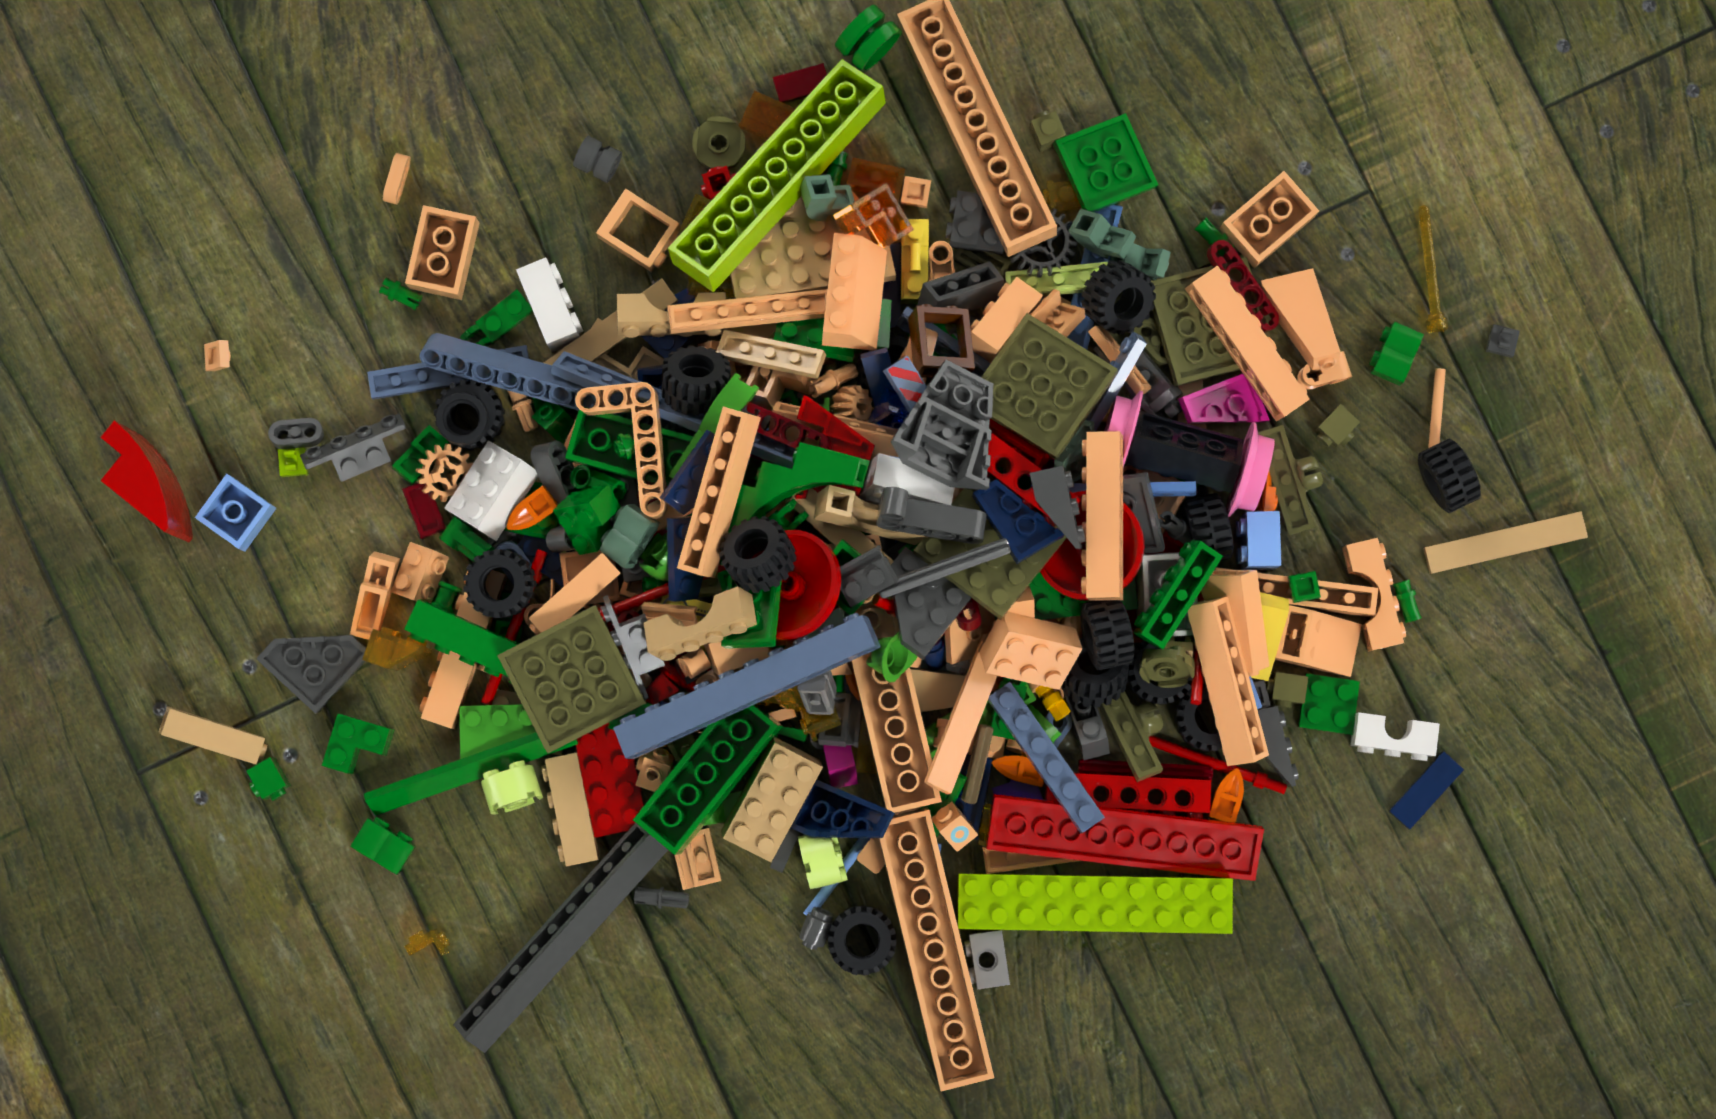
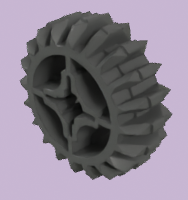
[1010,208,1078,278]

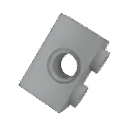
[964,930,1010,990]

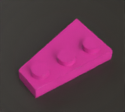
[1178,374,1270,424]

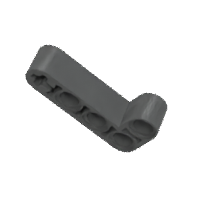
[531,441,580,553]
[876,487,987,544]

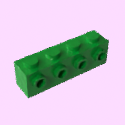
[1133,540,1223,649]

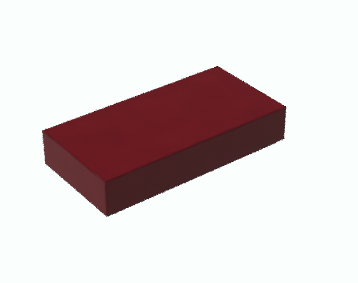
[772,63,827,104]
[402,483,446,540]

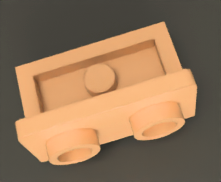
[1030,289,1086,337]
[390,542,449,603]

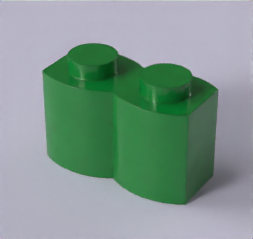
[1369,322,1424,386]
[350,816,416,875]

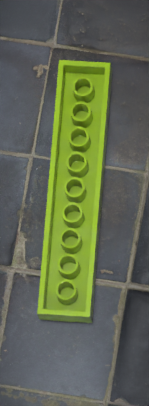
[668,59,886,292]
[957,873,1233,934]

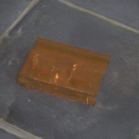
[739,90,796,140]

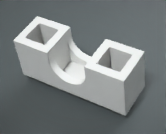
[1350,712,1440,761]

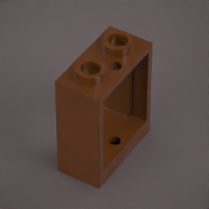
[908,304,975,378]

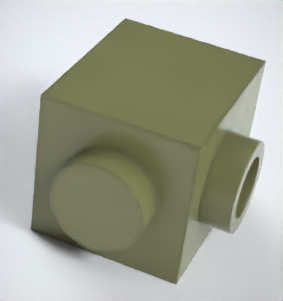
[1029,110,1066,152]
[1315,404,1360,448]
[1266,672,1308,708]

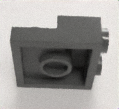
[945,191,1003,255]

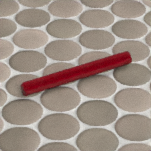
[1078,759,1213,780]

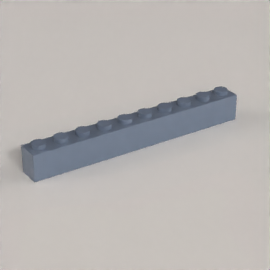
[613,613,881,759]

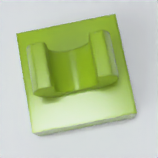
[278,447,309,477]

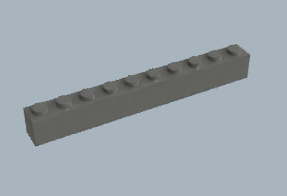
[453,823,668,1053]

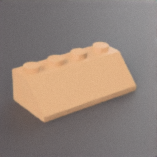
[822,233,887,351]

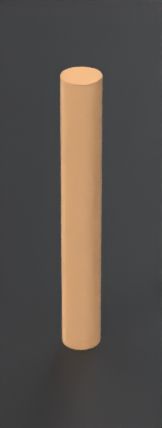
[1428,368,1446,448]

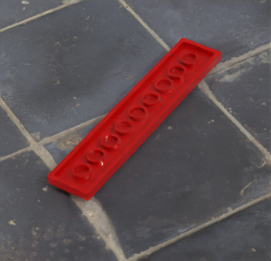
[986,794,1264,881]

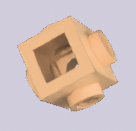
[636,748,675,792]

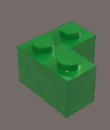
[553,485,621,555]
[321,714,395,774]

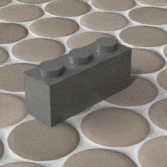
[917,262,1004,324]

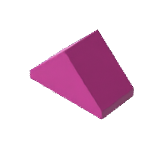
[823,745,858,788]

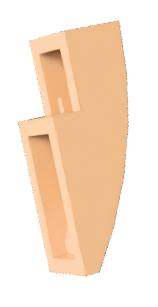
[350,551,400,642]

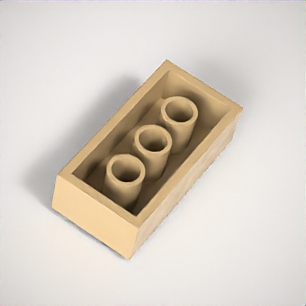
[721,737,823,862]

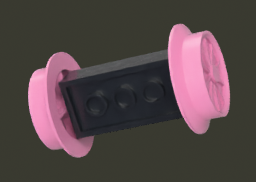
[1104,391,1275,517]

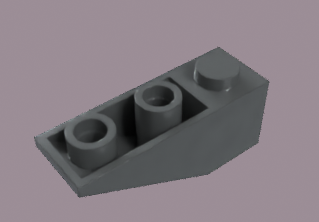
[1030,466,1086,549]
[1062,670,1110,761]
[1258,706,1299,787]

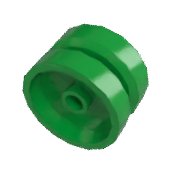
[835,4,902,73]

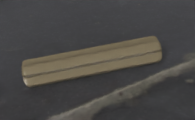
[961,724,994,804]

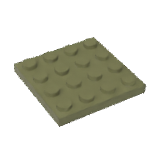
[1151,257,1271,387]
[981,313,1118,460]
[913,476,1067,620]
[497,605,646,754]

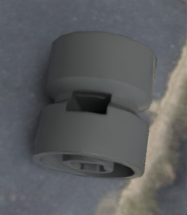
[573,135,622,183]

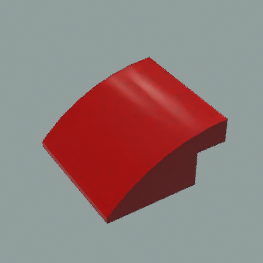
[100,420,193,542]

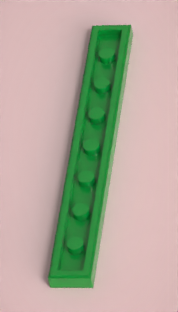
[364,732,578,816]

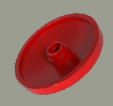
[1040,490,1145,601]
[751,530,841,640]

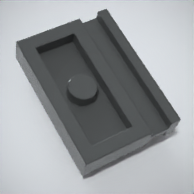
[840,545,899,607]
[818,692,863,748]

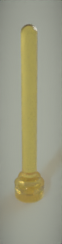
[1419,205,1448,333]

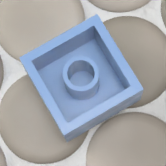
[195,474,277,552]
[1235,511,1281,570]

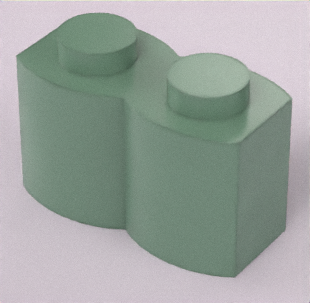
[600,504,660,569]

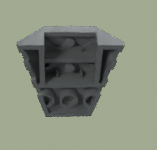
[891,360,993,490]

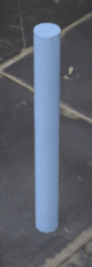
[803,838,870,916]

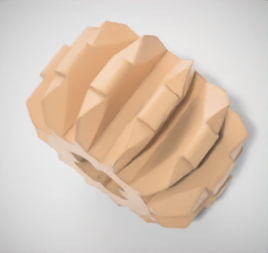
[830,385,875,422]

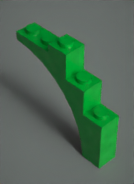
[719,442,870,565]

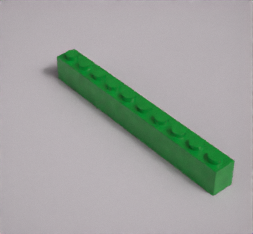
[404,600,653,730]

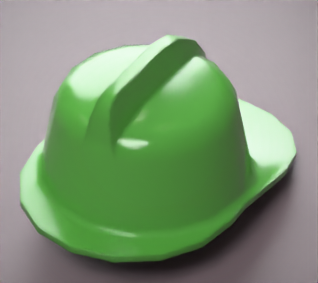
[866,631,918,682]

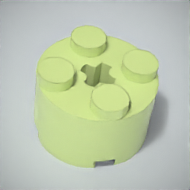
[481,760,543,814]
[798,835,848,889]

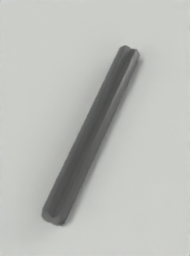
[879,538,1011,598]

